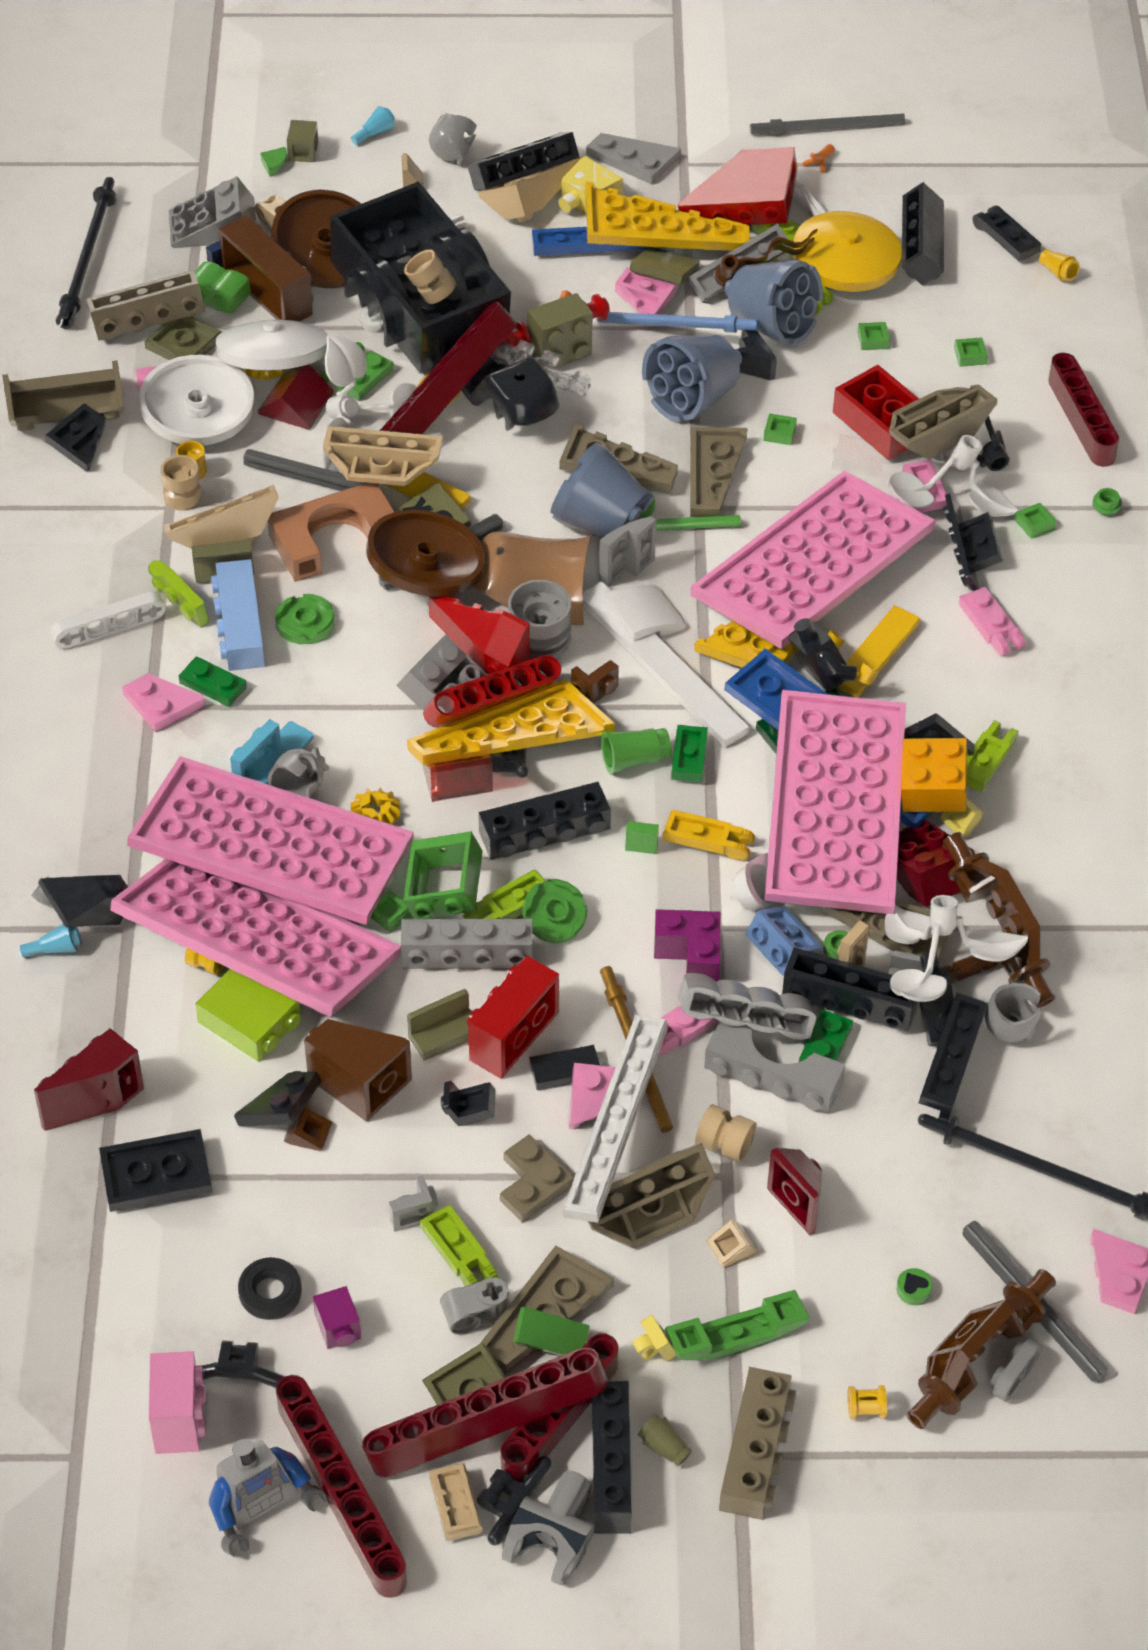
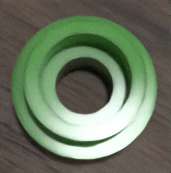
[1092,488,1122,515]

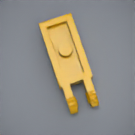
[662,809,756,861]

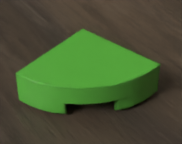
[260,147,287,176]

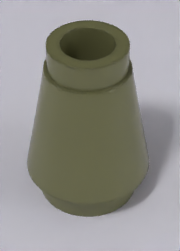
[637,1413,692,1467]

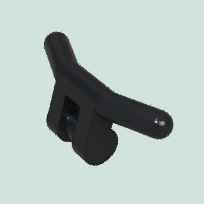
[489,748,529,778]
[203,1340,285,1388]
[476,1456,552,1546]

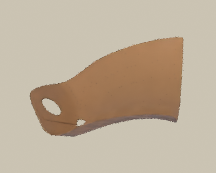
[473,531,594,625]

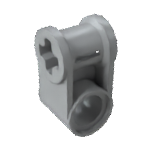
[440,1277,510,1335]

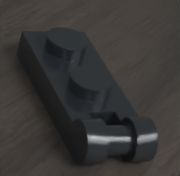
[972,205,1042,262]

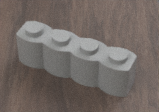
[678,973,817,1040]

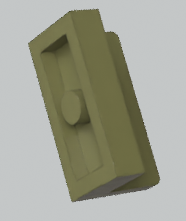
[191,540,255,583]
[407,989,472,1061]

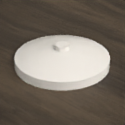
[216,320,328,370]
[139,355,254,445]

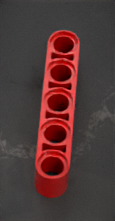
[423,655,562,728]

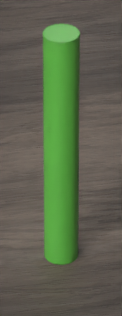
[656,515,741,531]

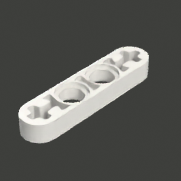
[50,591,166,649]

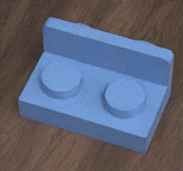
[746,905,824,976]

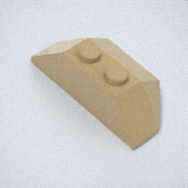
[323,426,443,486]
[163,485,279,549]

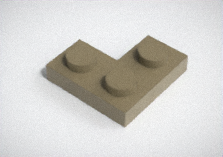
[500,1134,574,1223]

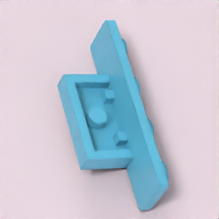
[230,719,314,784]

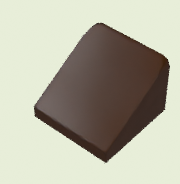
[284,1107,333,1151]

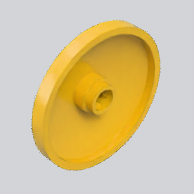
[792,211,902,292]

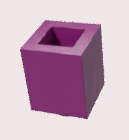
[313,1286,361,1349]

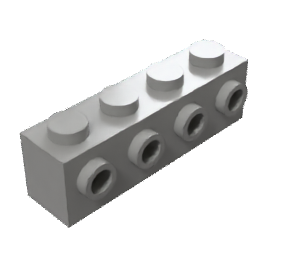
[401,919,532,969]

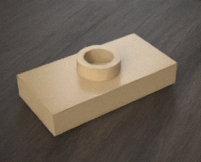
[837,920,869,967]
[429,1463,482,1541]

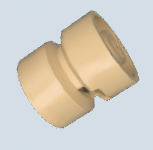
[404,250,456,304]
[161,455,202,511]
[695,1104,757,1163]

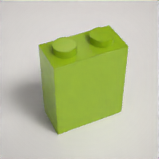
[195,969,301,1062]

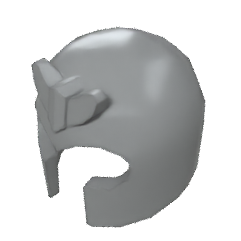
[429,113,477,165]
[268,748,329,798]
[984,983,1042,1043]

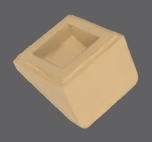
[401,153,424,187]
[706,1219,759,1268]

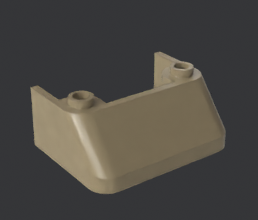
[2,360,125,431]

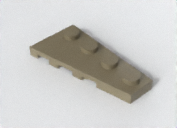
[559,423,678,493]
[690,427,748,517]
[821,899,949,961]
[481,1245,614,1372]

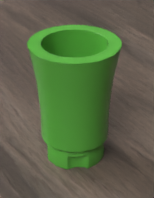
[601,728,672,774]

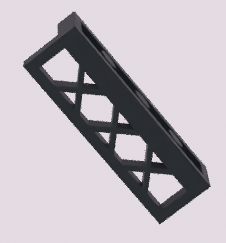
[918,992,988,1122]

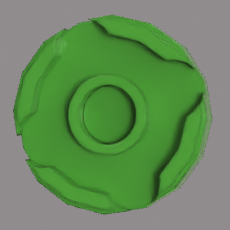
[275,594,335,644]
[522,879,588,943]

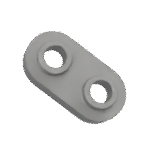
[990,1338,1043,1402]

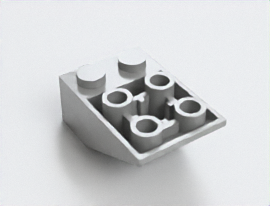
[169,176,256,248]
[396,634,496,713]

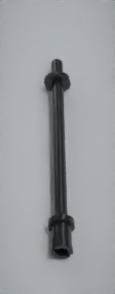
[55,177,117,329]
[918,1114,1148,1219]

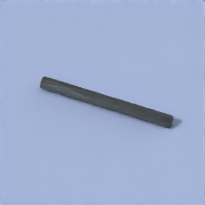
[962,1221,1108,1383]

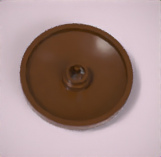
[271,189,361,288]
[366,510,485,597]

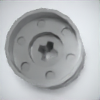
[508,579,571,659]

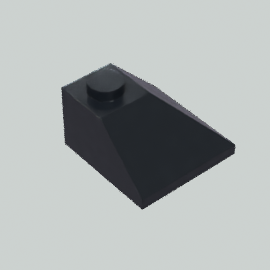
[38,875,128,927]

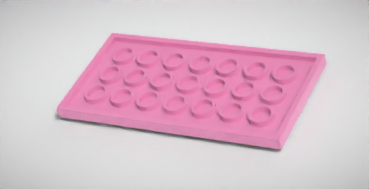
[691,470,935,649]
[764,690,906,914]
[127,756,414,925]
[110,859,401,1017]

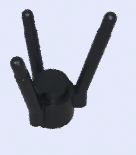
[976,416,1010,471]

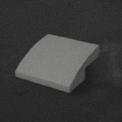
[599,516,656,587]

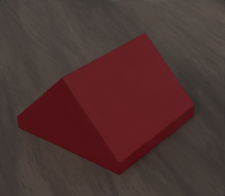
[258,364,334,430]

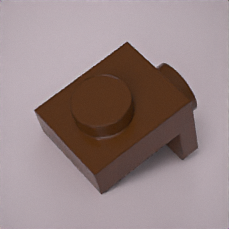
[571,660,619,704]

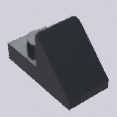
[737,330,777,380]

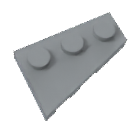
[586,133,681,185]

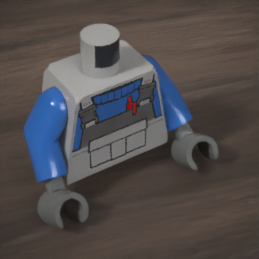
[209,1439,327,1557]

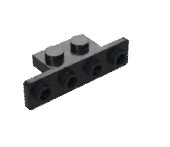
[943,493,1003,591]

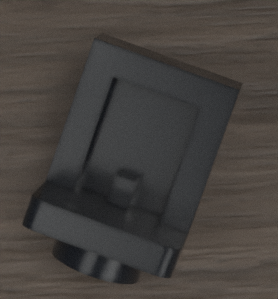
[441,1081,496,1126]

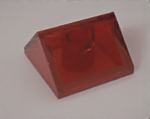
[423,755,493,802]

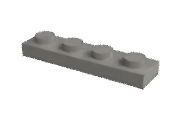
[687,224,792,303]

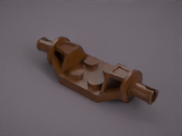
[943,832,1056,1008]
[906,1269,1056,1429]

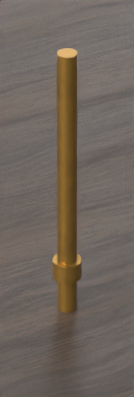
[600,966,673,1133]

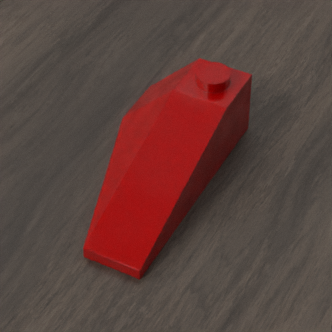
[428,596,530,680]

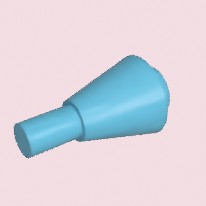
[351,106,395,146]
[20,924,82,958]

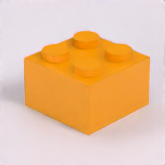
[901,738,968,812]

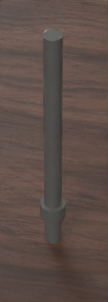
[750,113,905,135]

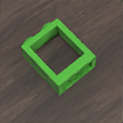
[403,831,483,919]

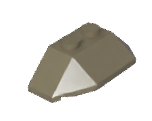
[889,384,998,460]
[588,1143,715,1248]

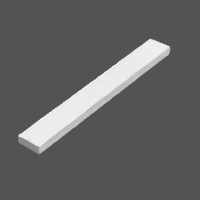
[583,582,749,748]
[563,1015,668,1223]

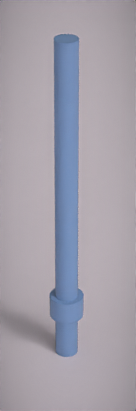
[597,312,759,333]

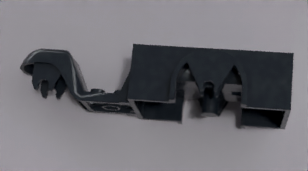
[330,181,560,431]

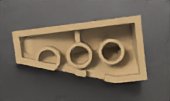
[478,157,582,222]

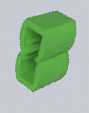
[194,262,251,313]

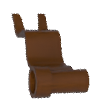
[715,229,818,287]

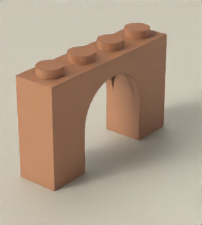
[267,483,394,582]

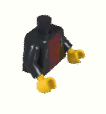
[789,618,879,693]

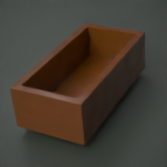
[219,215,313,322]

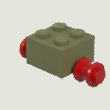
[499,293,610,371]

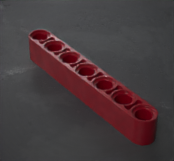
[379,302,517,435]
[362,1348,608,1478]
[276,1375,407,1598]

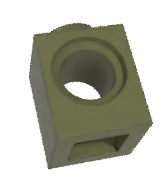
[287,120,319,162]

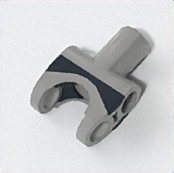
[502,1471,595,1585]

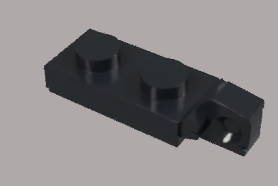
[919,952,954,1046]

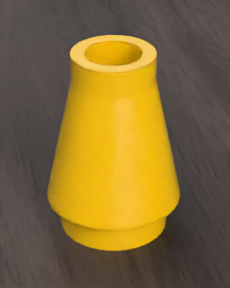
[1039,249,1080,281]

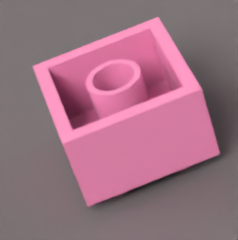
[149,1351,206,1454]

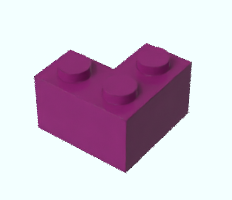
[654,909,721,981]

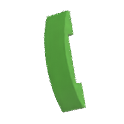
[665,1290,810,1361]

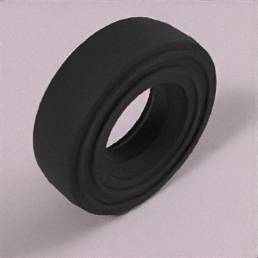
[238,1257,302,1320]

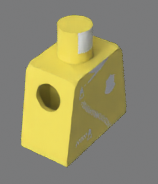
[558,156,623,214]

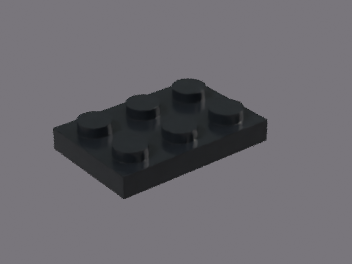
[99,1129,212,1212]

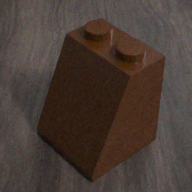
[304,1019,412,1122]

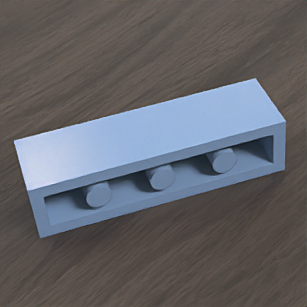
[211,559,265,671]

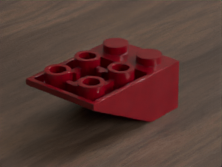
[896,820,975,907]
[34,1028,144,1131]

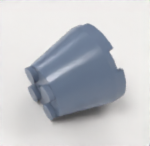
[725,260,823,345]
[642,335,742,422]
[550,443,654,538]

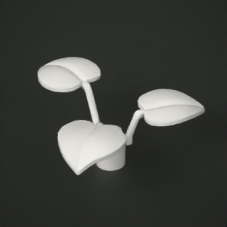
[323,336,417,469]
[888,435,1019,517]
[884,895,1028,1002]

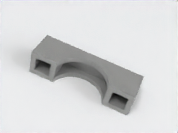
[704,1022,845,1114]

